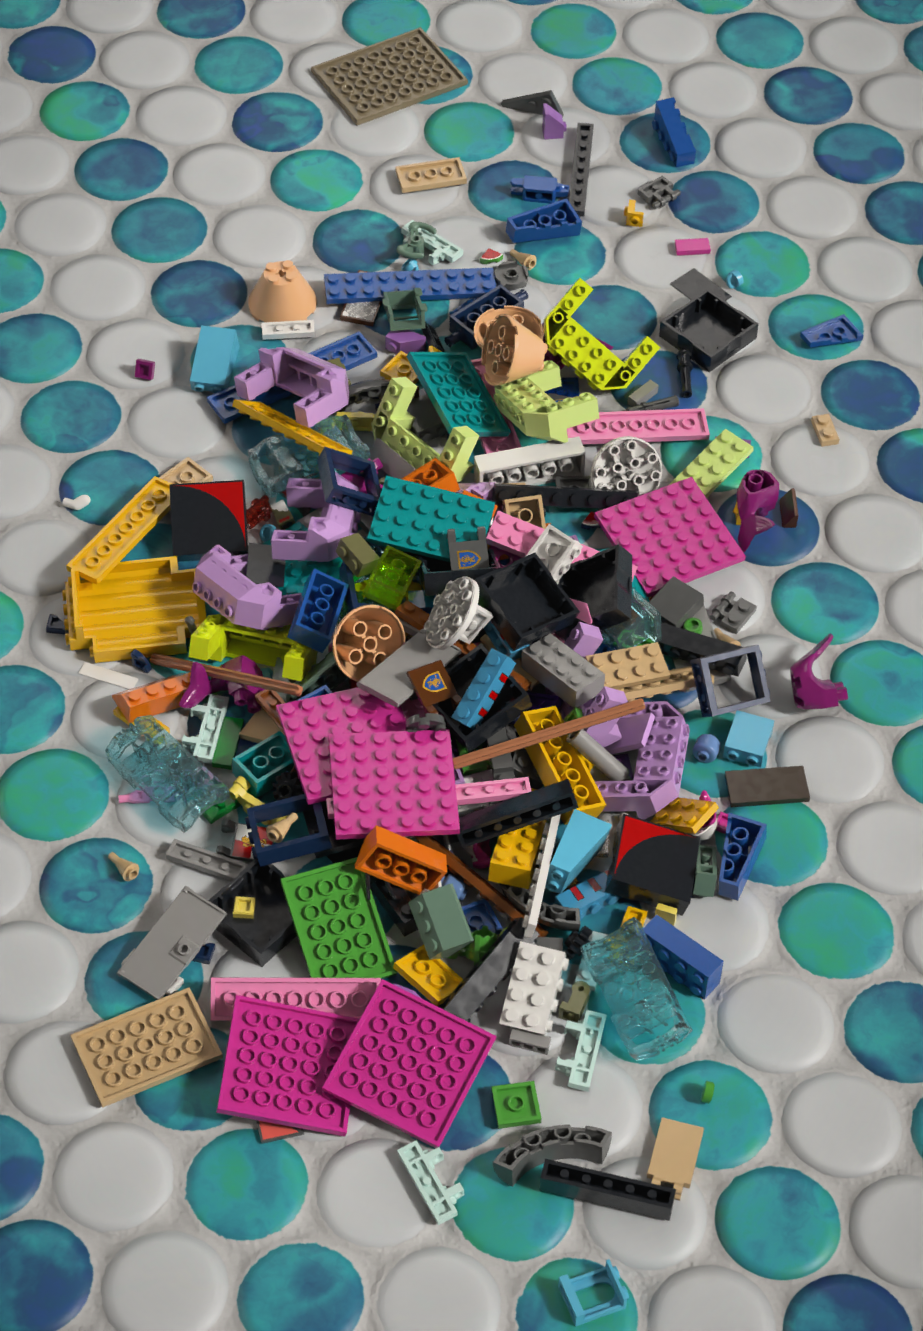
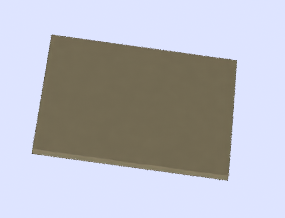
[311,27,468,126]

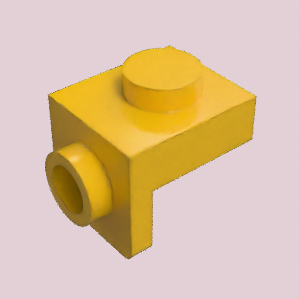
[624,199,644,227]

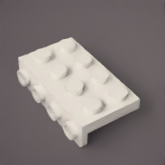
[525,524,583,584]
[499,941,569,1036]

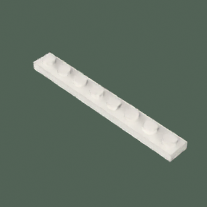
[522,814,561,938]

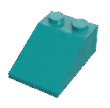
[232,731,295,798]

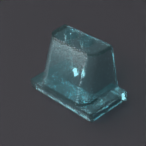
[600,588,662,651]

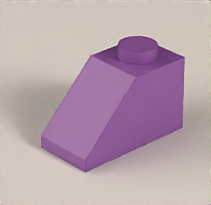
[542,104,567,140]
[385,330,426,354]

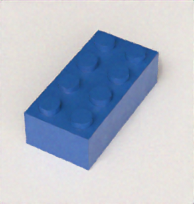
[287,569,349,653]
[639,914,724,999]

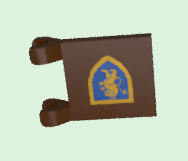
[406,660,462,717]

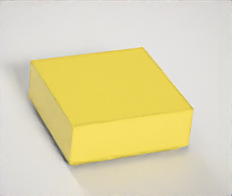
[233,896,256,919]
[655,903,678,926]

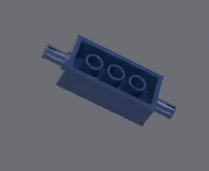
[444,284,529,350]

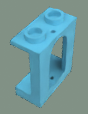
[558,1259,629,1327]

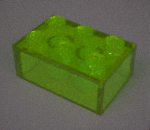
[362,545,422,611]

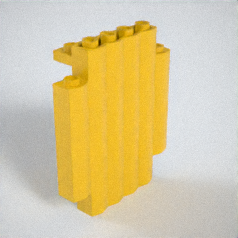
[62,556,206,663]

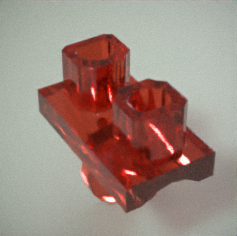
[246,495,272,530]

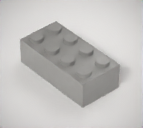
[521,633,605,708]

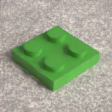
[491,1081,542,1129]

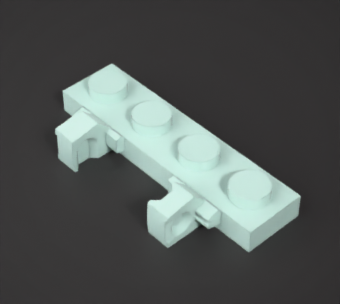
[401,220,463,266]
[182,694,229,764]
[555,1010,607,1092]
[397,1140,465,1225]

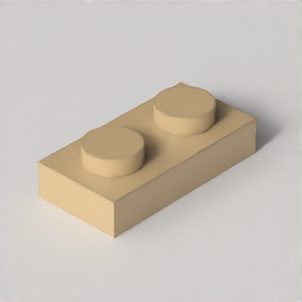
[811,414,839,447]

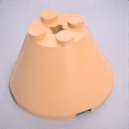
[248,260,317,322]
[474,306,544,350]
[481,314,548,386]
[332,605,406,682]

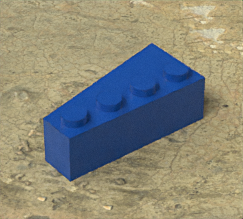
[506,198,582,243]

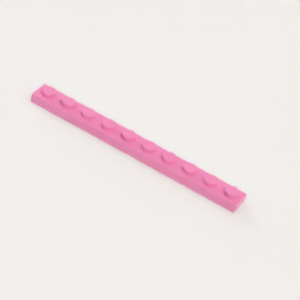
[326,777,531,819]

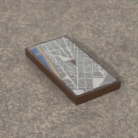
[340,270,383,327]

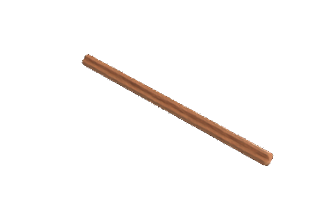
[150,653,303,696]
[453,698,645,770]

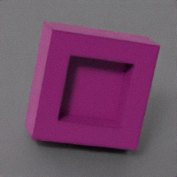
[135,358,155,380]

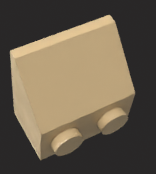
[502,495,546,529]

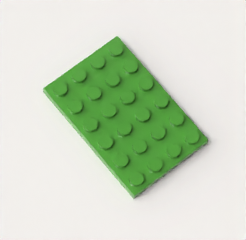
[280,857,398,979]

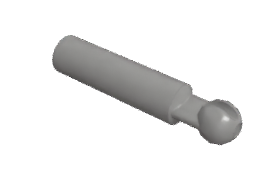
[566,729,633,781]

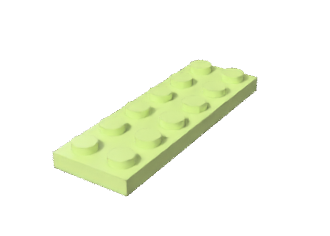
[669,429,754,498]

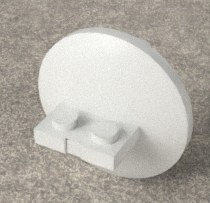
[591,436,662,497]
[424,576,493,650]

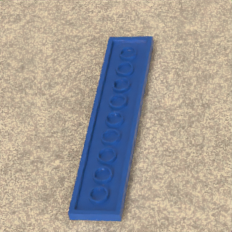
[324,267,496,304]
[207,331,377,424]

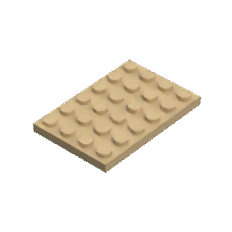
[70,987,223,1108]

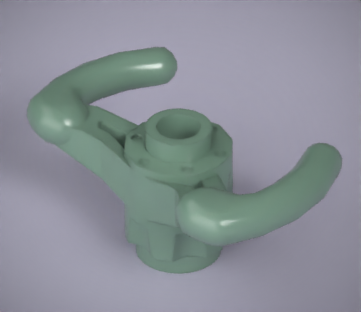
[397,222,437,260]

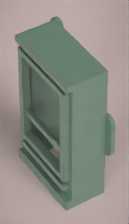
[382,288,428,331]

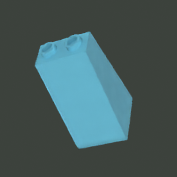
[190,325,240,394]
[545,809,612,894]

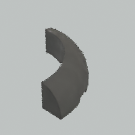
[321,379,390,422]
[499,883,580,932]
[493,1124,612,1187]

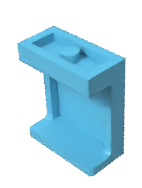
[723,710,775,768]

